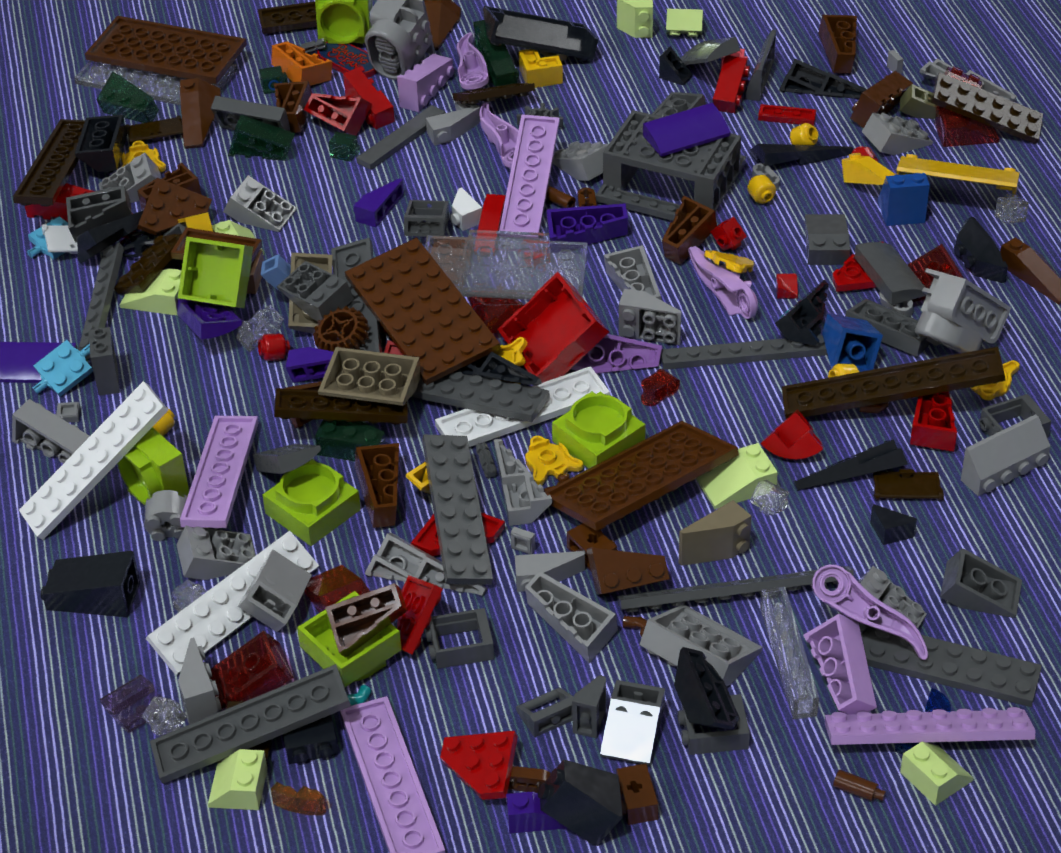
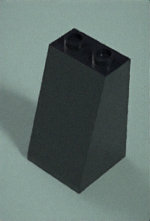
[41,551,140,618]

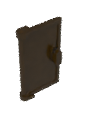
[126,115,183,143]
[873,469,944,501]

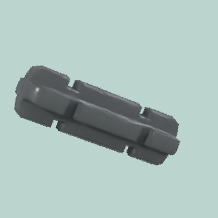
[297,38,326,53]
[476,442,497,479]

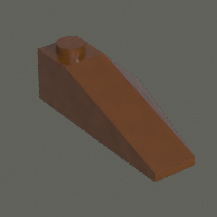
[424,0,461,50]
[180,78,221,149]
[1000,237,1061,305]

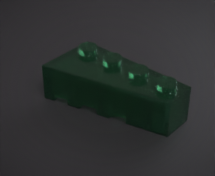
[473,20,519,87]

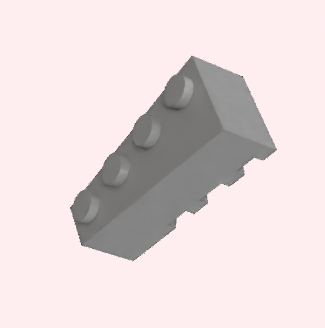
[603,245,662,300]
[12,399,90,464]

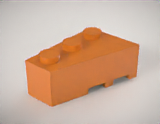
[271,41,332,86]

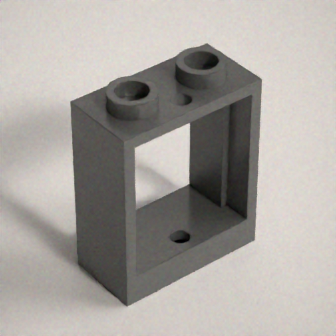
[404,200,449,237]
[89,327,120,396]
[979,394,1051,438]
[425,608,494,669]
[677,694,750,755]

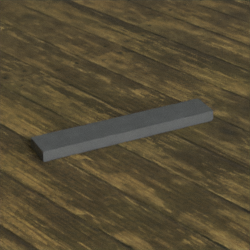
[356,105,446,170]

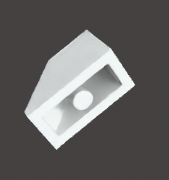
[451,188,482,231]

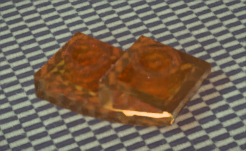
[271,782,326,815]

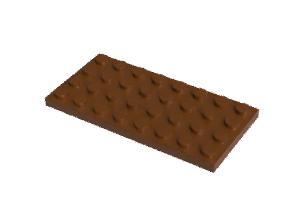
[85,16,247,84]
[345,238,501,385]
[545,421,739,531]

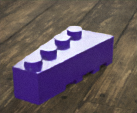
[547,203,628,255]

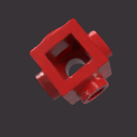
[710,217,747,251]

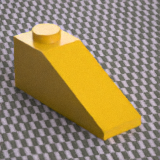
[842,153,896,185]

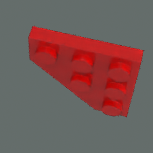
[832,242,884,292]
[411,512,505,556]
[397,575,443,655]
[440,731,518,800]

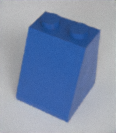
[878,173,930,226]
[822,313,883,372]

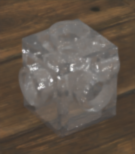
[995,194,1029,224]
[142,696,187,736]

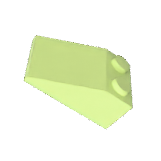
[120,269,182,316]
[696,443,778,509]

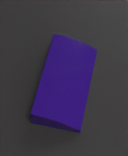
[643,103,731,157]
[177,299,242,339]
[0,342,77,383]

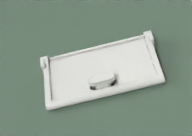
[42,224,104,254]

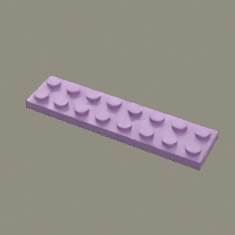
[499,115,560,241]
[180,416,259,529]
[340,696,445,853]
[825,707,1035,745]

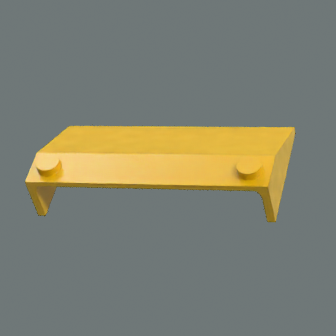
[896,154,1020,199]

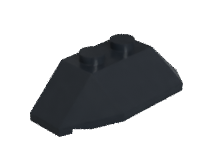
[954,217,1008,283]
[674,647,740,730]

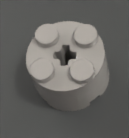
[144,490,187,541]

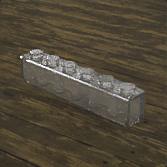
[760,587,819,719]

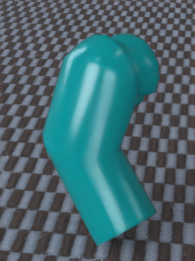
[348,685,372,706]

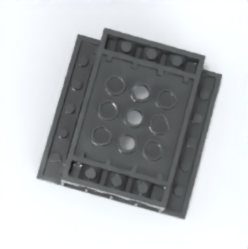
[596,110,746,221]

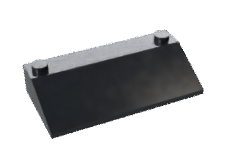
[483,6,599,61]

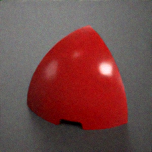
[760,409,824,459]

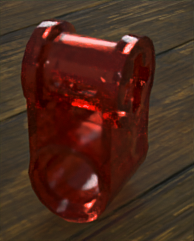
[641,369,680,406]

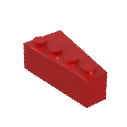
[910,392,957,452]

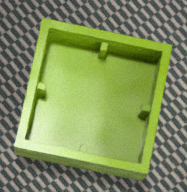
[315,0,373,44]
[178,237,253,308]
[552,391,646,469]
[117,427,189,505]
[262,459,361,546]
[297,591,401,687]

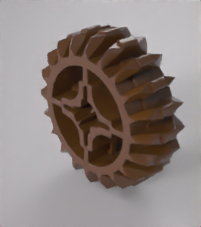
[313,306,370,352]

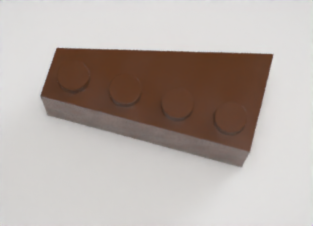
[818,15,857,74]
[850,71,913,128]
[355,443,399,528]

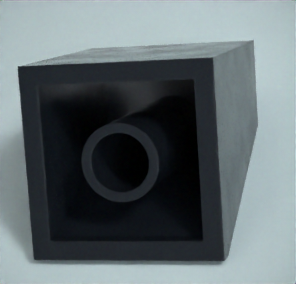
[538,759,623,846]

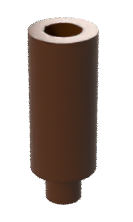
[546,186,576,208]
[833,769,886,802]

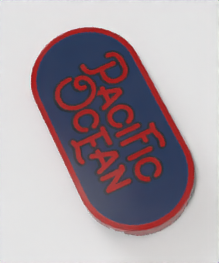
[317,42,377,78]

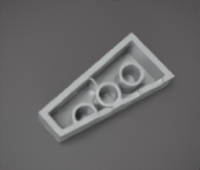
[525,571,618,664]

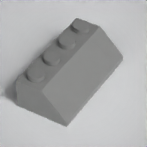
[961,414,1050,496]

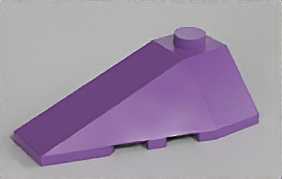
[571,334,662,374]

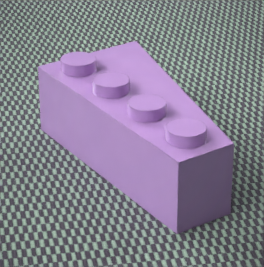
[397,54,454,112]
[803,614,877,714]

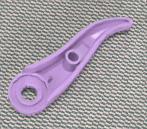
[456,32,489,91]
[479,102,518,168]
[688,246,758,319]
[812,564,928,660]

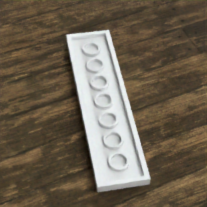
[435,366,610,447]
[19,381,168,540]
[146,531,319,675]

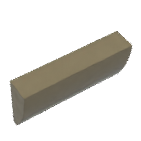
[288,252,333,334]

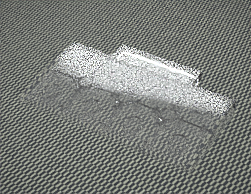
[425,230,588,300]

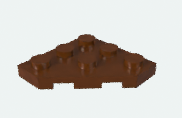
[137,178,212,236]

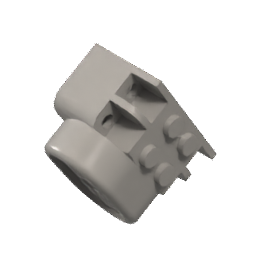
[365,0,435,80]
[915,268,1011,353]

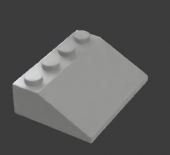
[639,605,763,686]

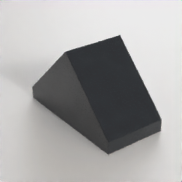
[659,46,693,85]
[870,504,917,545]

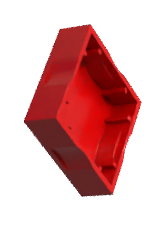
[497,272,609,383]

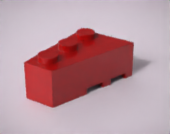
[713,55,750,114]
[343,66,395,130]
[304,93,372,137]

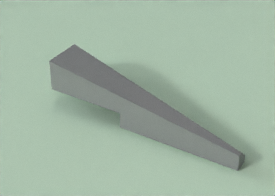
[919,58,1017,102]
[494,439,552,526]
[365,533,487,596]

